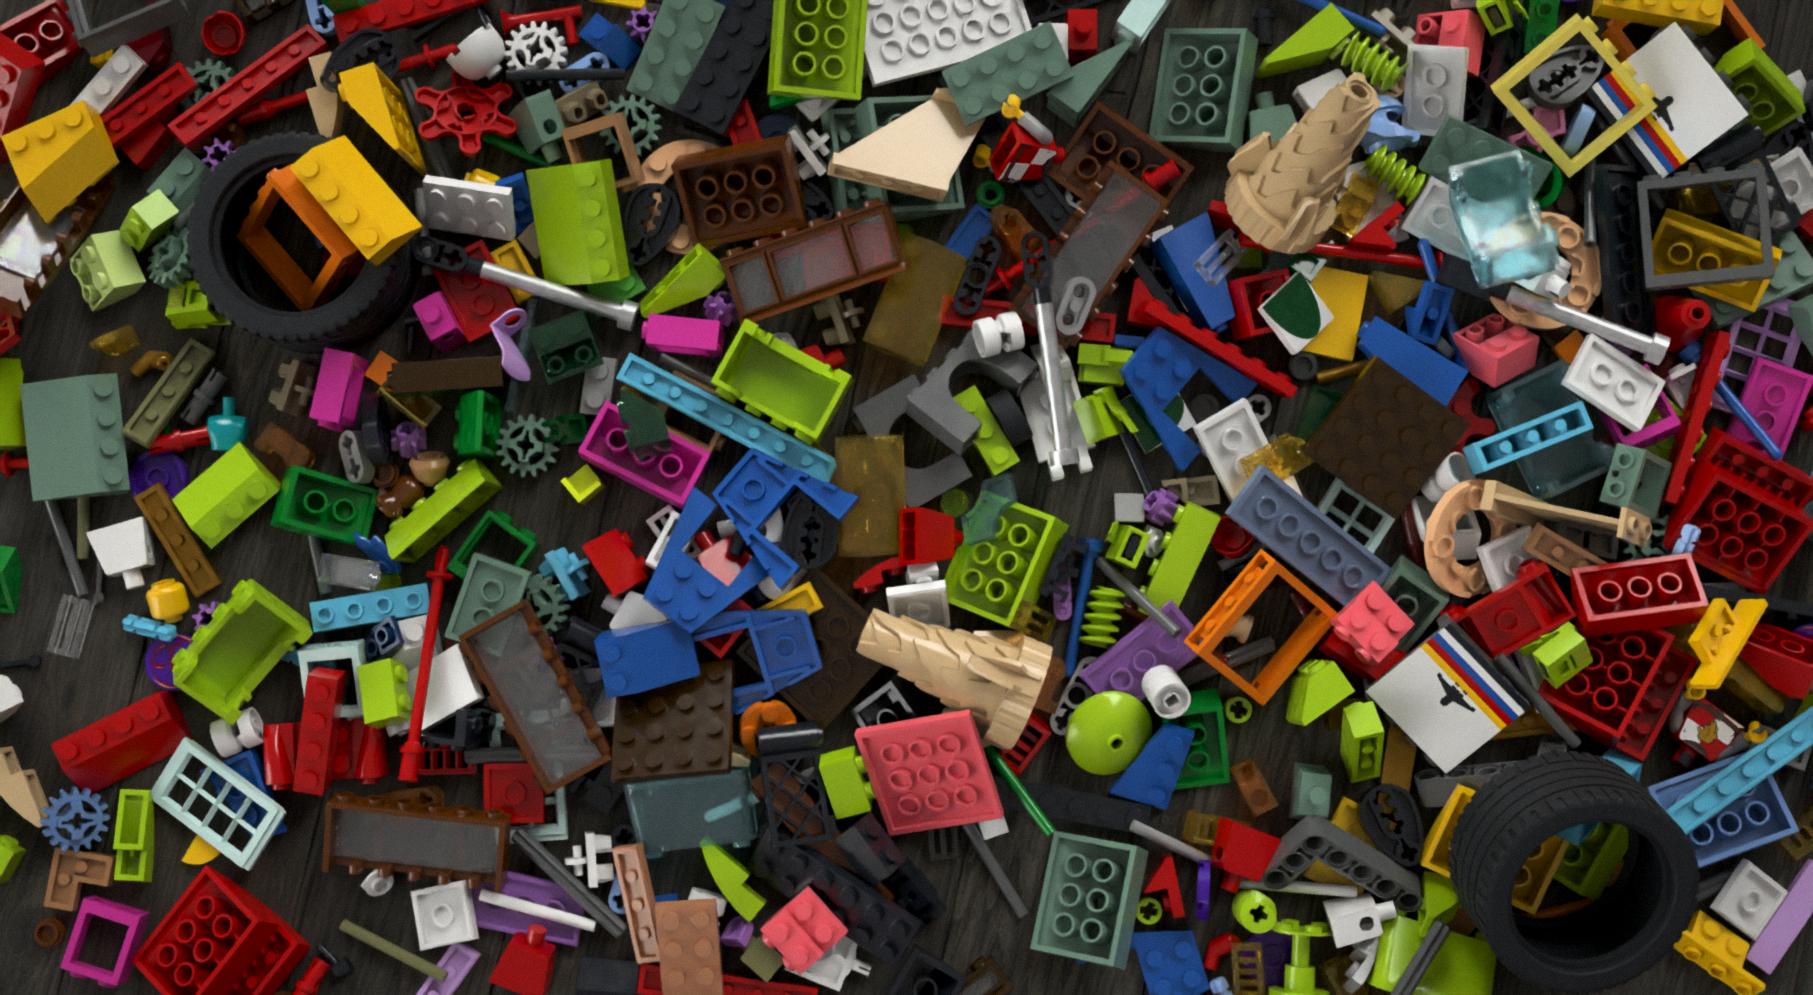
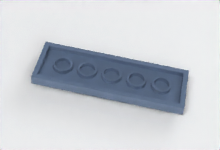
[1224,465,1392,608]

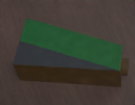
[387,356,507,397]

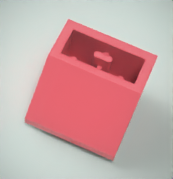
[1414,9,1486,78]
[1453,313,1539,388]

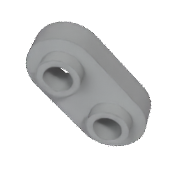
[1054,276,1096,335]

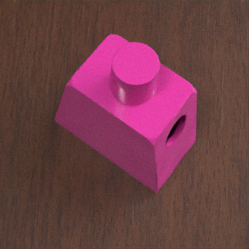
[412,291,468,354]

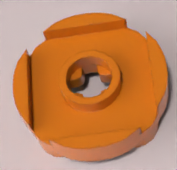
[738,700,797,757]

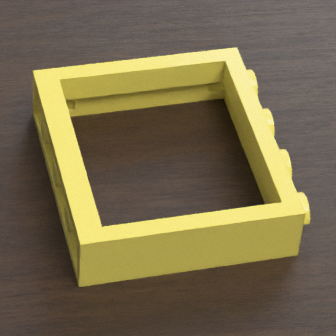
[1490,13,1658,178]

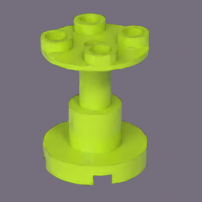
[1268,919,1332,995]

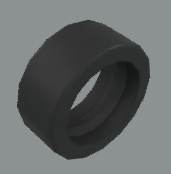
[985,388,1033,447]

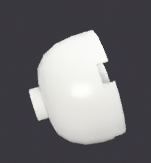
[446,23,506,80]

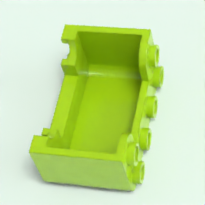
[711,318,854,446]
[171,579,313,725]

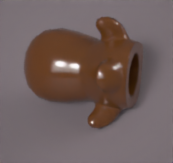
[375,474,425,520]

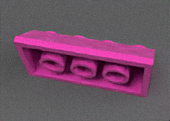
[578,401,711,510]

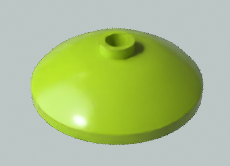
[1065,691,1153,775]

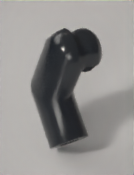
[727,525,767,558]

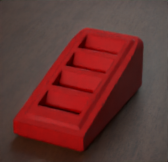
[999,712,1052,778]
[418,744,478,775]

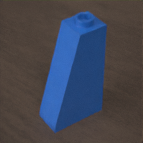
[1150,212,1235,334]
[1356,316,1468,406]

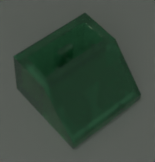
[528,309,604,385]
[616,389,673,461]

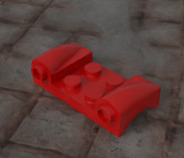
[1436,558,1577,663]
[263,718,390,790]

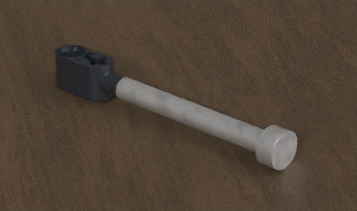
[1021,231,1080,467]
[412,236,640,331]
[1435,253,1671,366]

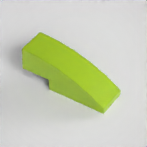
[113,789,154,882]
[700,834,767,923]

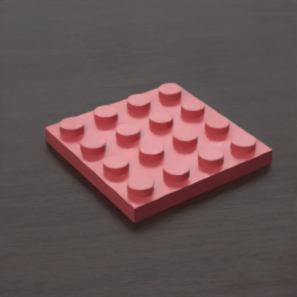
[854,709,1004,836]

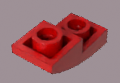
[853,556,907,594]

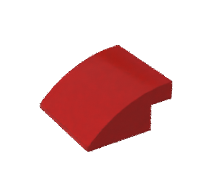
[1663,426,1813,595]
[1537,622,1698,763]
[131,865,311,995]

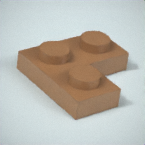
[44,846,116,911]

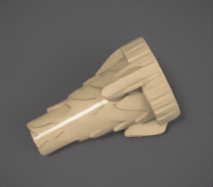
[1224,72,1382,254]
[856,608,1053,750]

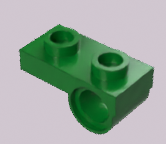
[1521,0,1560,53]

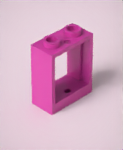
[642,314,725,358]
[309,347,369,432]
[1595,364,1682,449]
[60,895,151,988]

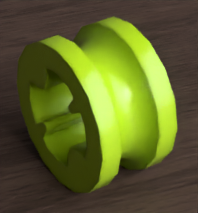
[1223,696,1252,723]
[1136,896,1162,925]

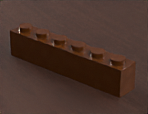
[750,762,894,900]

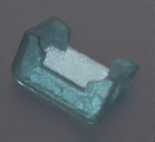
[624,766,759,859]

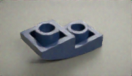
[364,615,405,663]

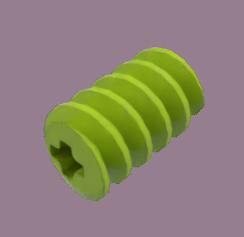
[1341,31,1409,92]
[1359,144,1426,207]
[1078,585,1127,649]
[1232,889,1277,934]

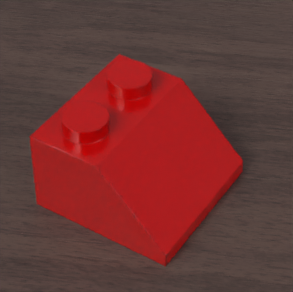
[1227,268,1290,341]
[581,528,652,598]

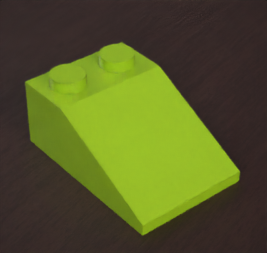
[1255,2,1355,79]

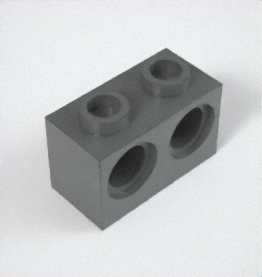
[1549,520,1619,563]

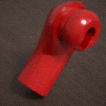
[1203,933,1241,971]

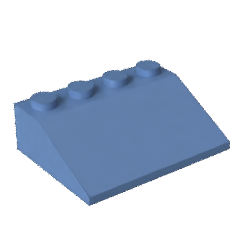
[1646,750,1799,870]

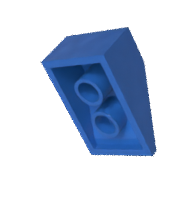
[594,620,701,698]

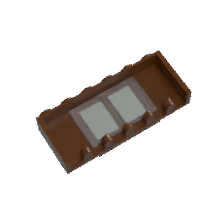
[0,171,116,319]

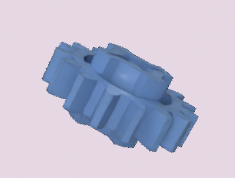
[40,786,110,853]

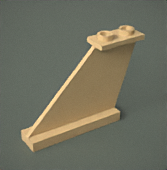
[827,87,986,202]
[1480,480,1652,548]

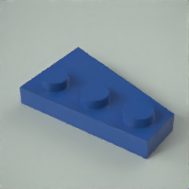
[1109,722,1194,810]
[200,748,287,837]

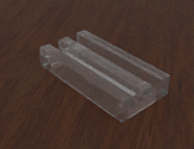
[1193,228,1248,287]
[47,594,94,659]

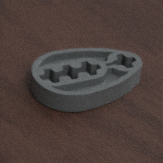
[1526,45,1605,110]

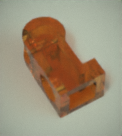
[253,422,315,469]
[1034,656,1067,715]
[1229,757,1279,818]

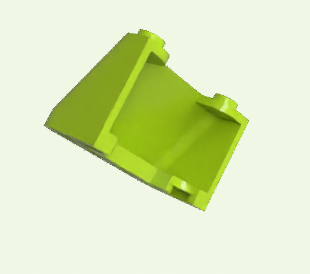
[1365,907,1497,995]

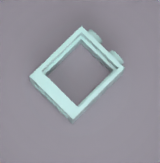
[1111,0,1172,54]
[298,639,367,721]

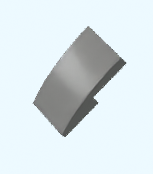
[1342,936,1379,995]

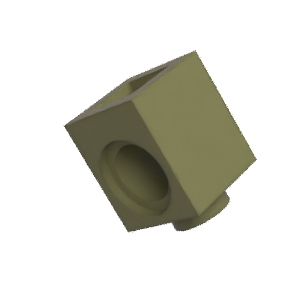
[740,932,783,983]

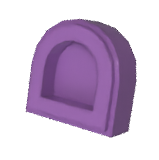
[720,915,754,947]

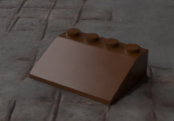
[1047,101,1196,232]
[671,134,807,248]

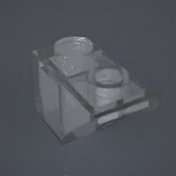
[317,553,381,591]

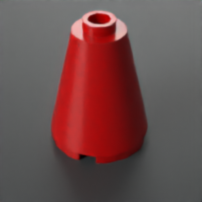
[1655,295,1711,354]

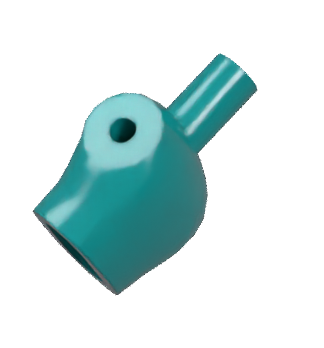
[207,397,249,450]

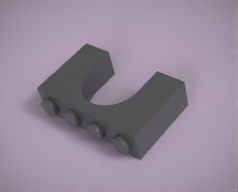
[906,329,1038,456]
[851,374,973,509]

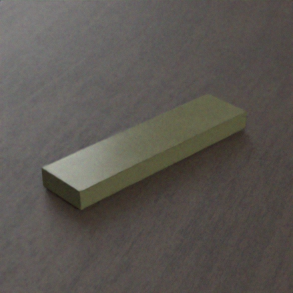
[121,338,217,449]

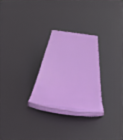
[490,308,531,381]

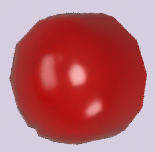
[201,10,247,57]
[1210,516,1255,559]

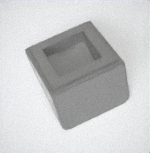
[1114,493,1145,523]

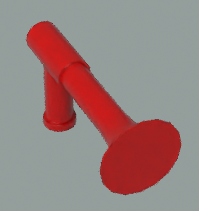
[500,5,583,46]

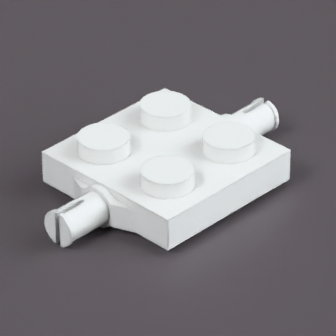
[784,936,872,992]

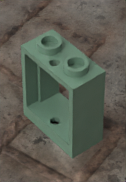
[1599,443,1673,521]

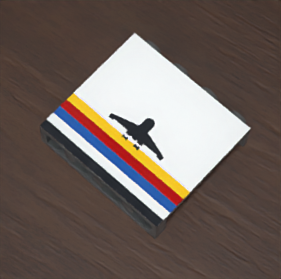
[1585,22,1753,179]
[1363,612,1531,774]

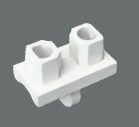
[788,124,830,180]
[564,831,614,888]

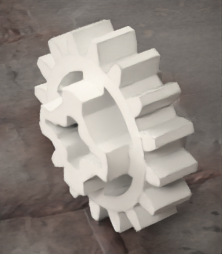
[504,21,568,86]

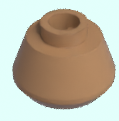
[409,451,450,486]

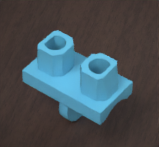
[538,547,591,602]

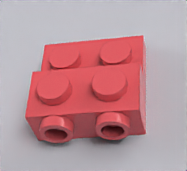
[1329,580,1415,666]
[760,886,849,975]

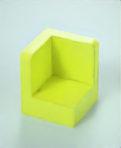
[561,464,607,505]

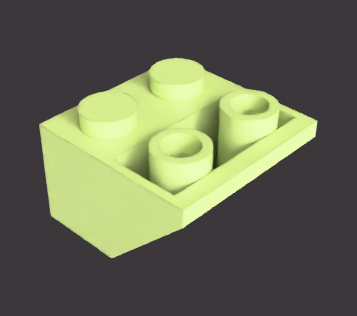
[69,230,146,312]

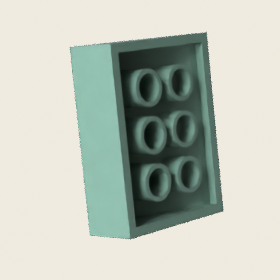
[1149,28,1258,152]
[20,373,130,502]
[1030,831,1149,970]

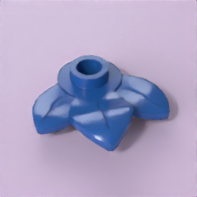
[354,531,405,574]

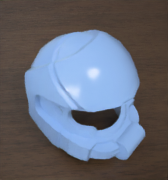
[1358,94,1420,154]

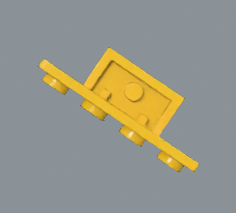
[1688,598,1768,689]
[1673,910,1766,995]

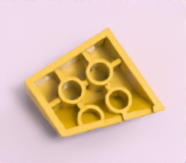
[1,100,119,225]

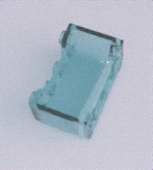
[1448,149,1560,290]
[1486,359,1615,500]

